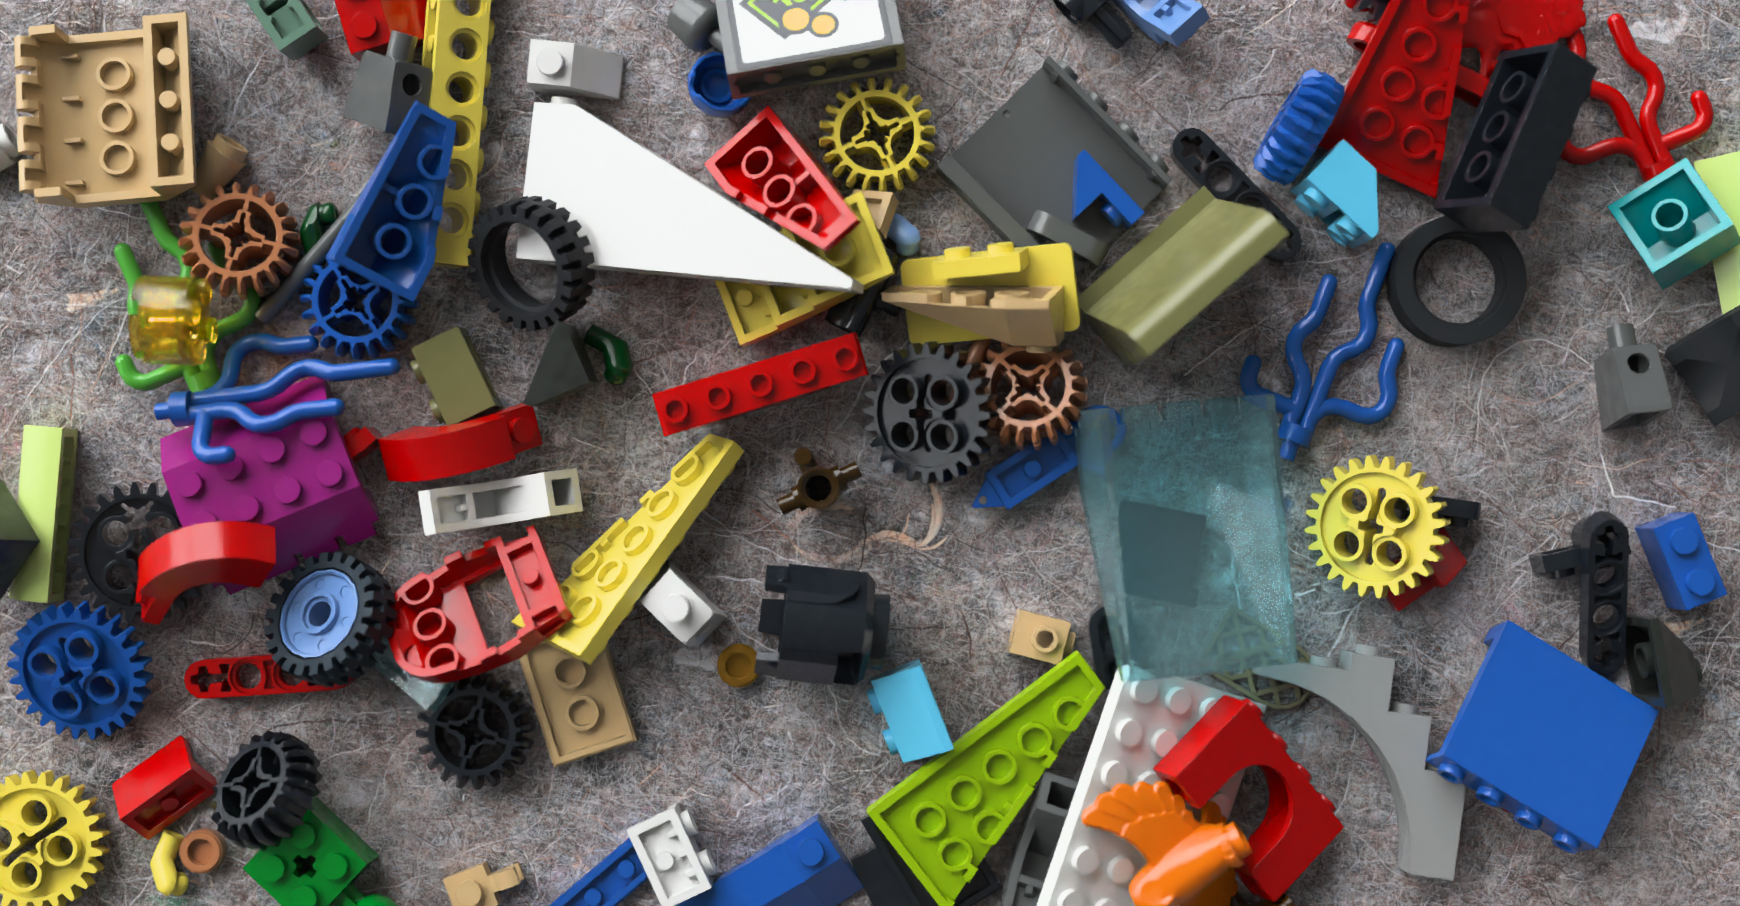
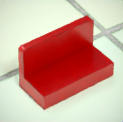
[112,735,217,840]

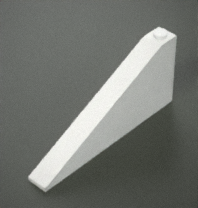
[516,96,864,294]

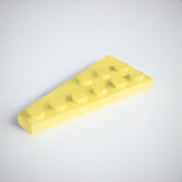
[511,433,745,665]

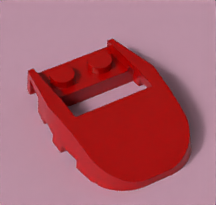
[387,525,574,683]

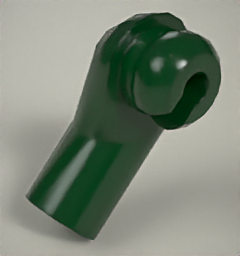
[583,324,633,385]

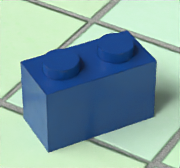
[1635,512,1727,611]

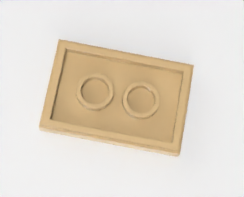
[519,642,638,767]

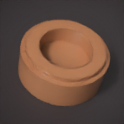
[179,828,227,874]

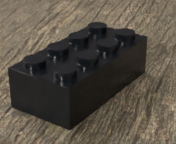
[1434,42,1598,233]

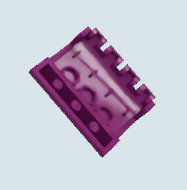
[160,376,381,595]

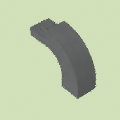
[1001,771,1079,906]

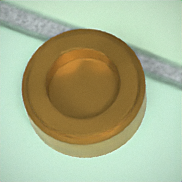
[717,643,759,687]

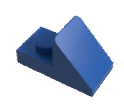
[1072,149,1145,230]

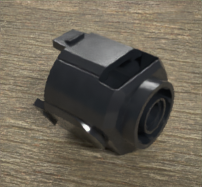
[754,563,890,685]

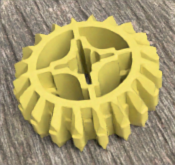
[819,77,936,192]

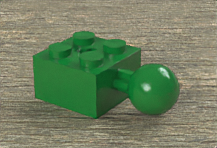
[242,796,398,906]

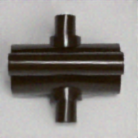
[776,447,863,515]

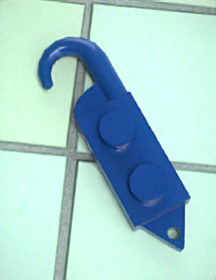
[972,405,1126,510]

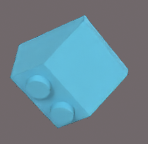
[866,658,954,763]

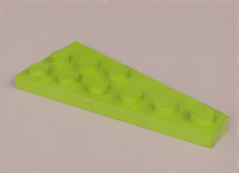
[866,650,1106,906]

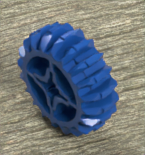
[1253,68,1345,186]
[300,254,420,360]

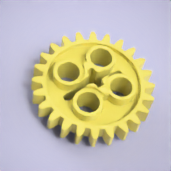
[1305,455,1451,598]
[0,770,110,906]

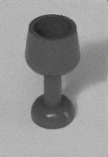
[667,0,723,53]

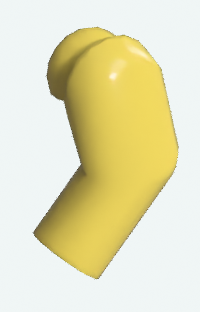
[150,829,189,896]

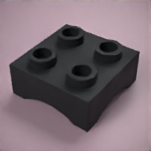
[1665,305,1740,426]

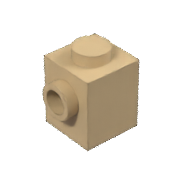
[1006,608,1076,665]

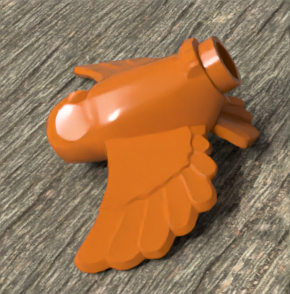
[1081,781,1252,906]

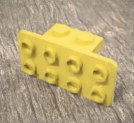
[900,242,1081,345]

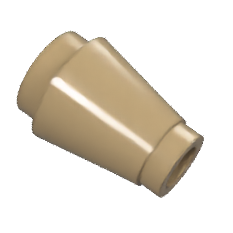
[191,133,248,200]

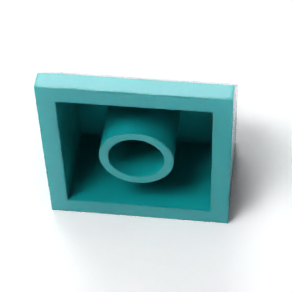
[1607,158,1740,290]

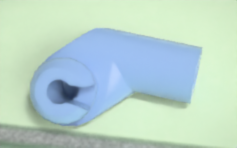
[887,213,921,256]

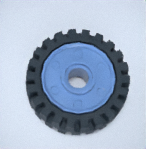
[264,552,397,687]

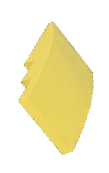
[715,191,895,347]

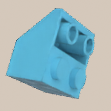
[1290,139,1379,249]

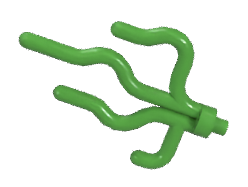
[114,201,261,392]

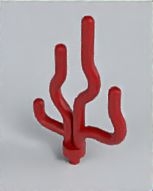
[1560,13,1714,183]

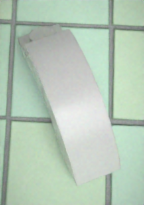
[418,468,583,536]

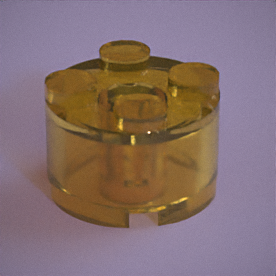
[128,275,218,366]

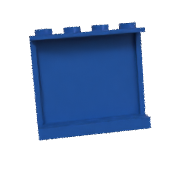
[1426,620,1659,854]

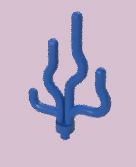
[1239,242,1405,462]
[154,333,401,465]

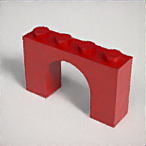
[1153,695,1344,903]

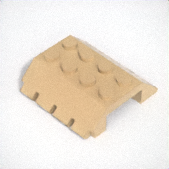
[14,12,197,208]

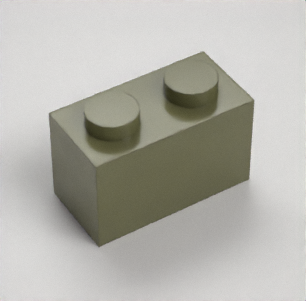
[410,326,503,425]

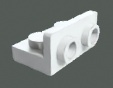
[626,803,717,906]

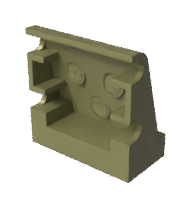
[1078,185,1289,367]

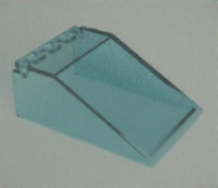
[1074,394,1298,682]

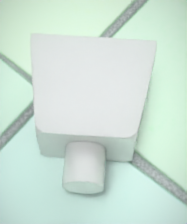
[639,560,727,648]

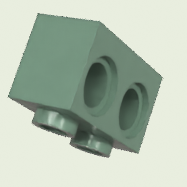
[246,0,329,61]

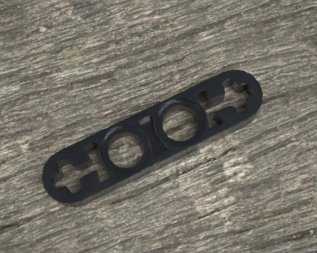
[1169,128,1302,262]
[1579,511,1629,675]

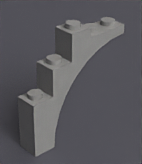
[1252,643,1466,881]

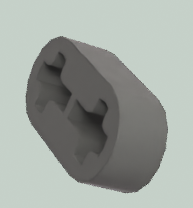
[1026,210,1109,268]

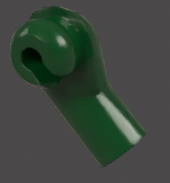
[300,202,339,264]

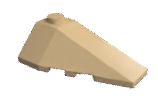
[882,285,1065,353]

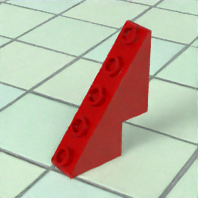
[652,332,869,437]

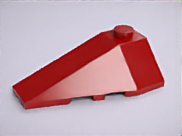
[704,105,861,253]

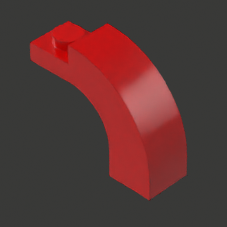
[377,403,543,482]
[136,521,276,625]

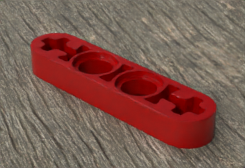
[184,654,355,699]

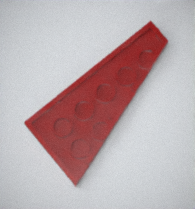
[1318,0,1470,199]

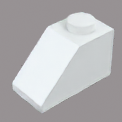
[527,39,624,100]

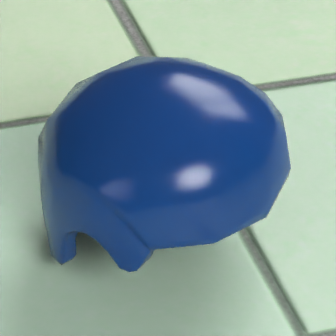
[687,52,752,118]

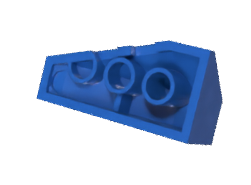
[326,101,457,302]
[675,813,864,906]

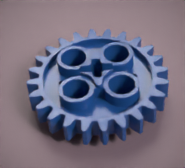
[7,600,154,740]

